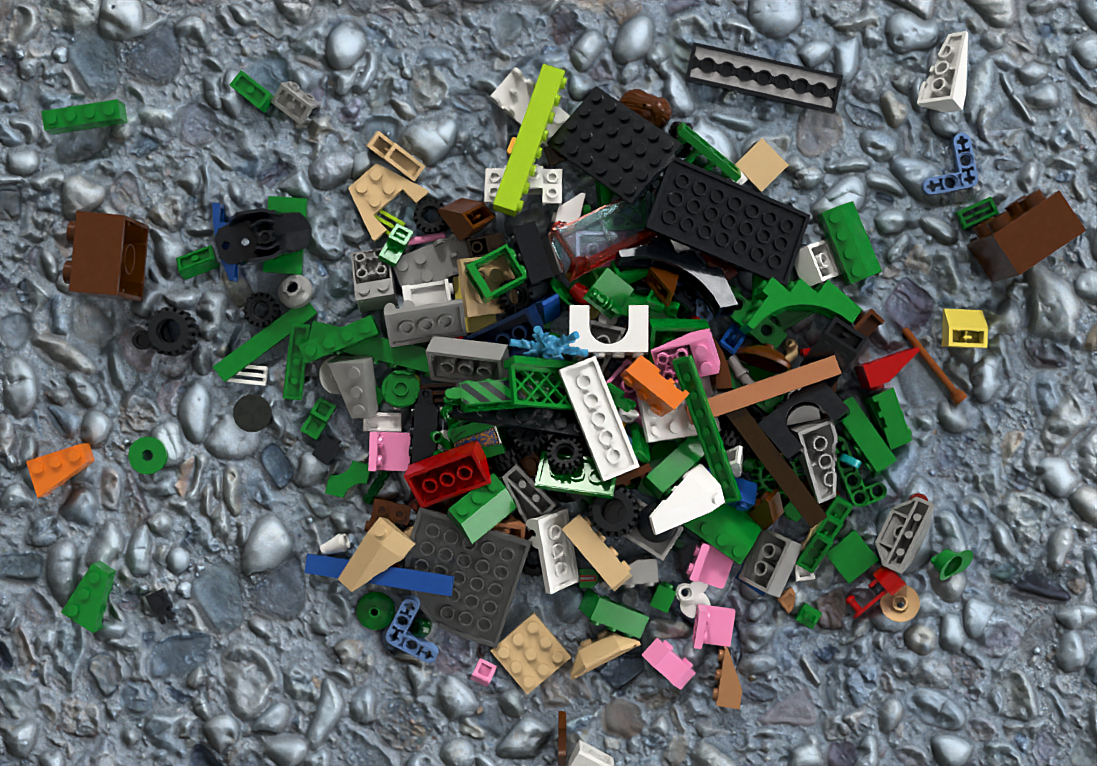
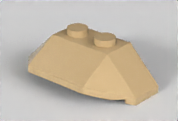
[570,630,641,680]

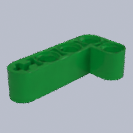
[835,436,887,507]

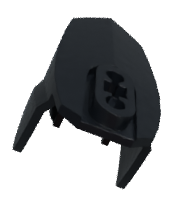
[215,208,312,266]

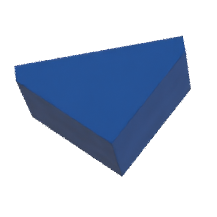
[530,293,561,324]
[717,322,747,357]

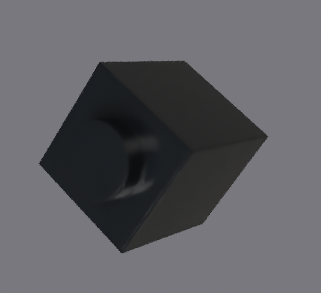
[312,435,344,466]

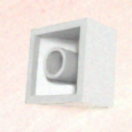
[794,239,841,286]

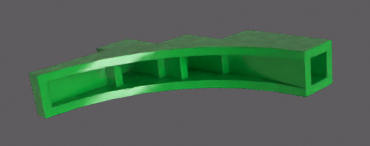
[739,277,862,334]

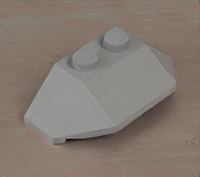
[875,496,935,574]

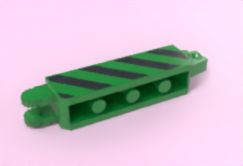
[443,376,554,413]

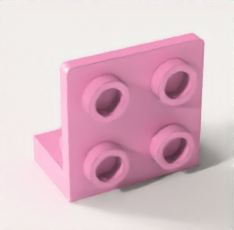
[368,432,411,471]
[692,604,736,649]

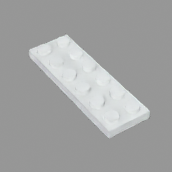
[558,356,640,482]

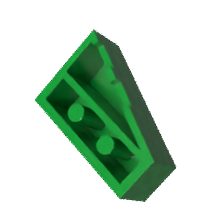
[863,387,912,450]
[61,561,116,633]
[578,588,649,638]

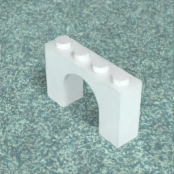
[569,305,648,358]

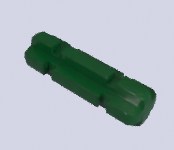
[363,470,390,505]

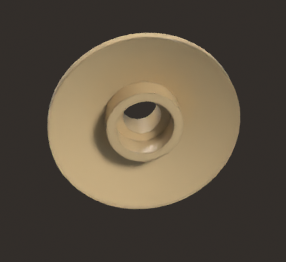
[880,585,920,622]

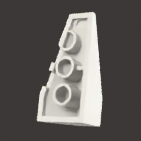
[917,31,968,113]
[649,464,725,535]

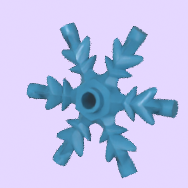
[509,326,588,361]

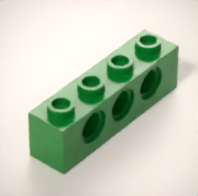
[727,285,788,350]

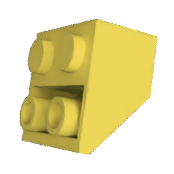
[941,309,988,349]

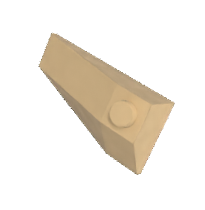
[338,517,416,592]

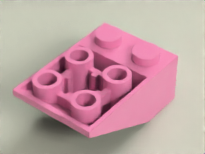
[651,328,720,383]

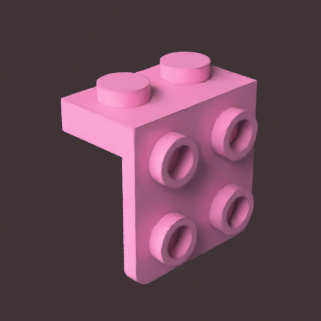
[686,541,733,589]

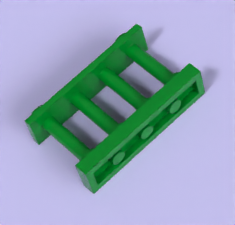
[662,122,741,182]

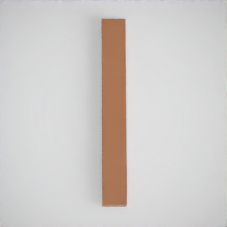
[685,355,841,425]

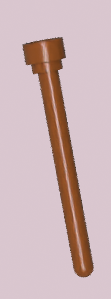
[902,327,967,405]

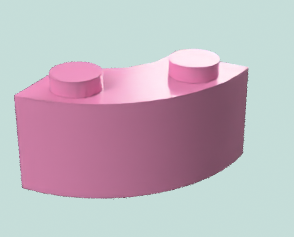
[642,638,696,689]

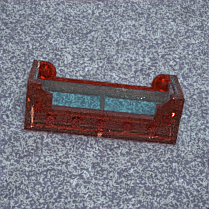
[548,184,661,282]

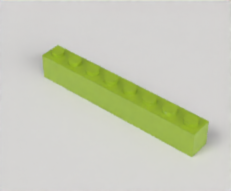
[493,64,567,217]

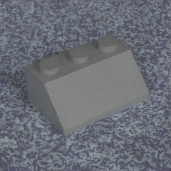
[738,529,803,598]

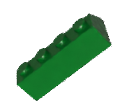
[817,201,882,286]

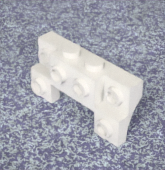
[484,164,562,205]

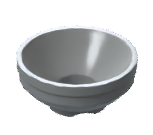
[278,274,313,309]

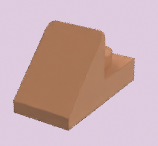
[492,515,526,539]

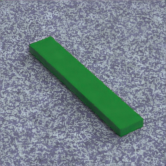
[213,302,318,382]

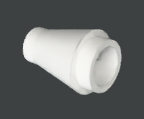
[320,533,350,556]

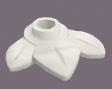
[675,581,710,618]

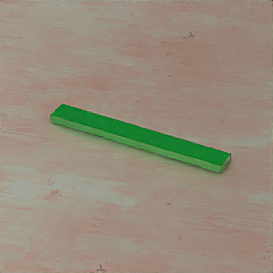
[672,355,742,504]

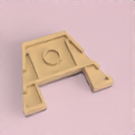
[348,163,429,243]

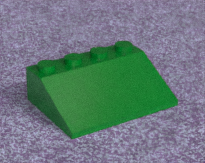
[681,503,762,565]

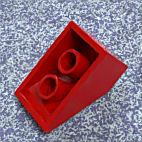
[854,347,920,391]

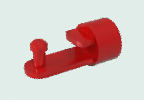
[845,565,907,620]

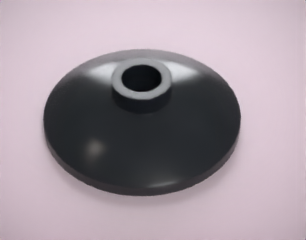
[637,503,676,543]

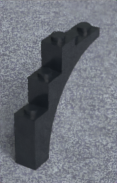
[614,236,738,318]

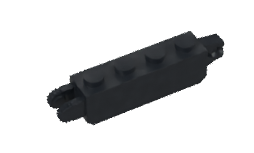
[408,388,439,466]

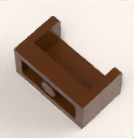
[851,308,885,337]

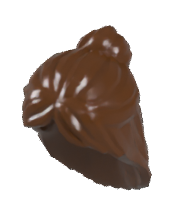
[619,89,672,129]

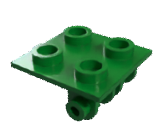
[583,267,634,320]

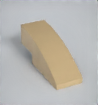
[366,131,426,182]

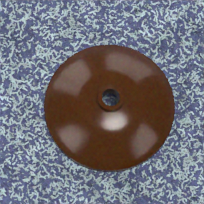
[735,343,792,374]

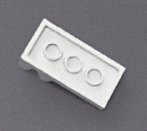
[489,67,570,147]
[526,507,579,594]

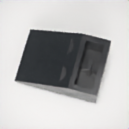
[799,316,868,387]

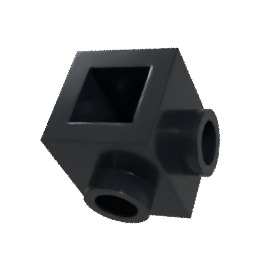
[671,285,698,319]

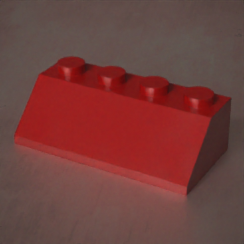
[404,440,491,508]

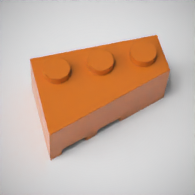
[620,355,690,417]
[26,443,95,498]

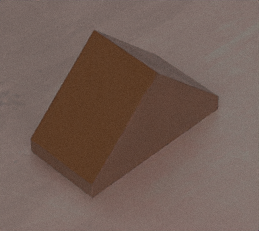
[645,267,679,307]

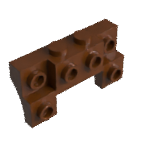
[364,498,412,567]

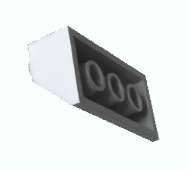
[426,336,509,383]

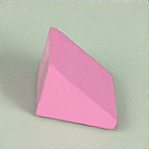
[470,658,497,687]

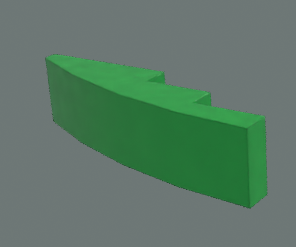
[796,495,853,573]

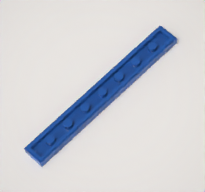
[304,553,454,596]

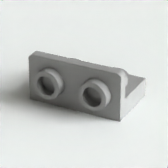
[271,81,319,125]

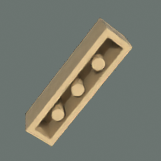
[562,514,632,591]

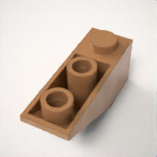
[712,646,742,709]

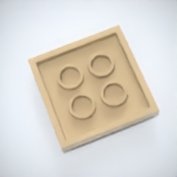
[457,256,518,318]
[490,612,571,695]

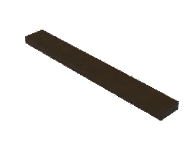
[725,389,828,528]

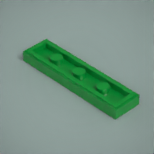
[282,322,311,401]

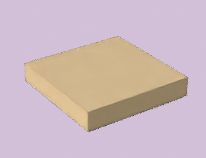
[735,138,788,193]

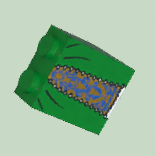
[447,420,510,458]

